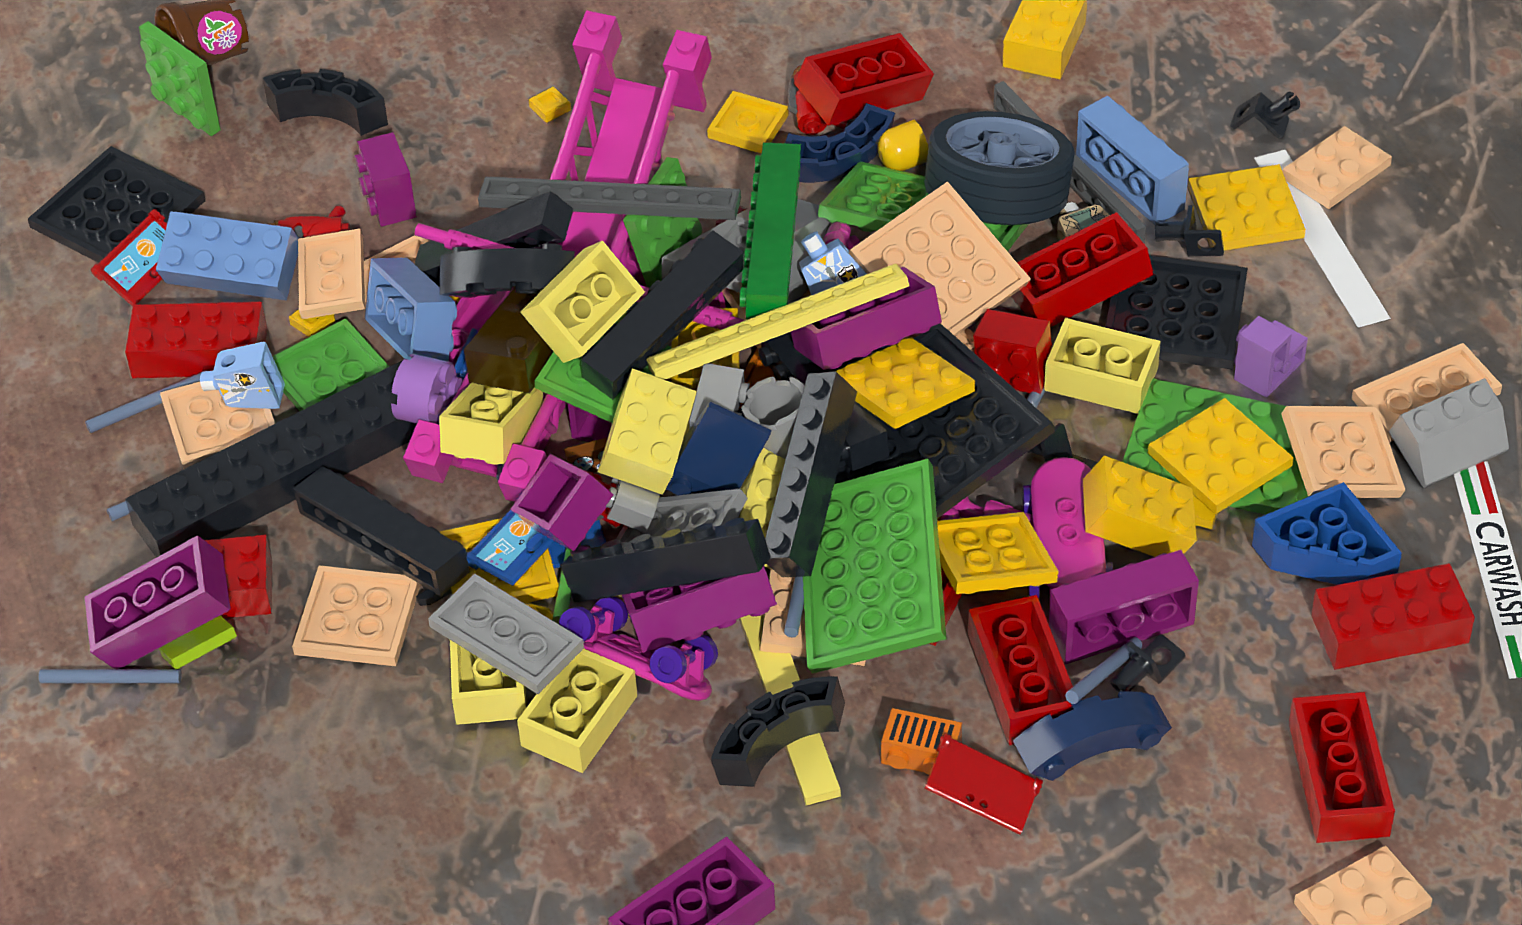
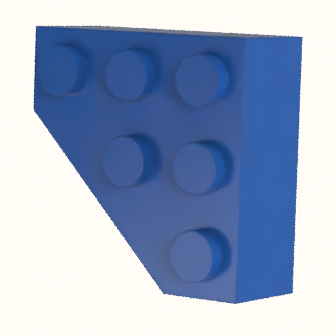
[1252,482,1402,585]

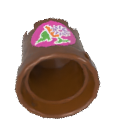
[154,0,249,67]

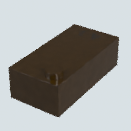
[464,287,553,394]

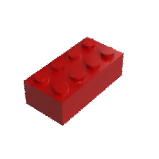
[794,33,934,126]
[1011,212,1154,327]
[125,302,267,378]
[1311,563,1475,670]
[968,595,1073,745]
[1289,692,1395,843]

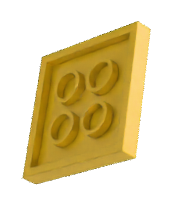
[1188,164,1306,251]
[835,337,975,429]
[1148,398,1293,514]
[937,512,1059,594]
[440,518,559,603]

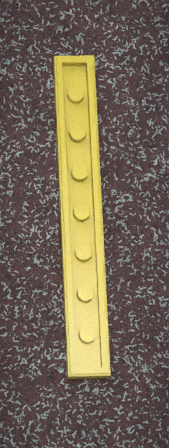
[646,264,909,380]
[739,614,841,806]

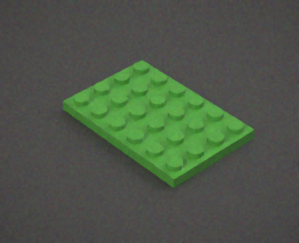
[818,162,1028,252]
[1123,378,1308,514]
[803,459,946,674]

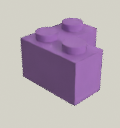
[1234,316,1308,398]

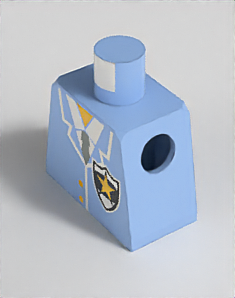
[799,231,867,295]
[200,342,285,409]

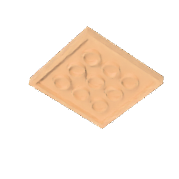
[849,182,1031,336]

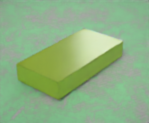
[159,615,237,669]

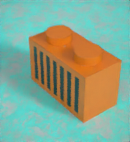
[881,708,962,775]

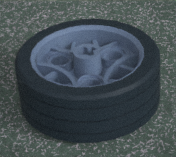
[924,111,1075,225]

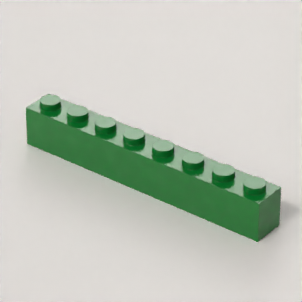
[740,142,801,320]

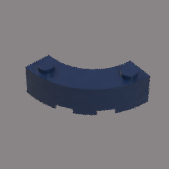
[785,103,895,183]
[1013,692,1172,781]

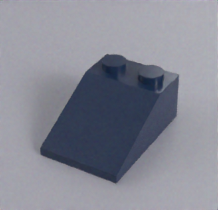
[666,402,772,496]

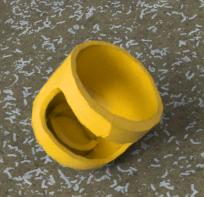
[877,119,929,171]

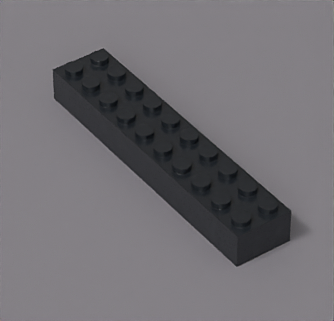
[125,360,417,558]

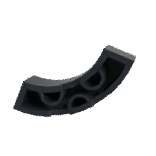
[263,69,388,136]
[440,244,575,298]
[711,676,845,787]

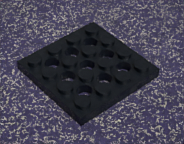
[28,146,206,263]
[1105,255,1248,370]

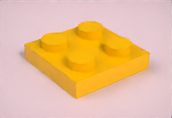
[707,91,789,154]

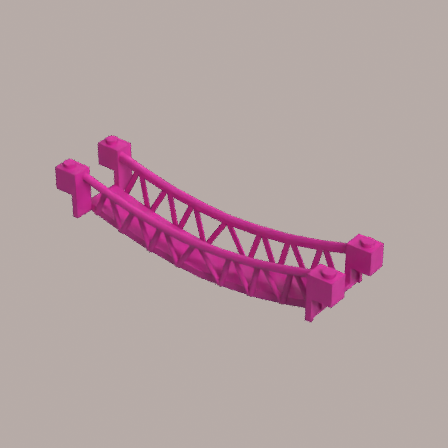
[403,10,712,502]

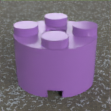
[391,354,463,424]

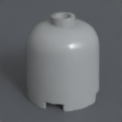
[742,377,804,459]

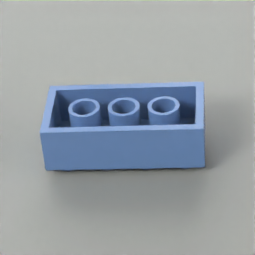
[1076,96,1189,225]
[156,211,299,300]
[365,258,457,361]

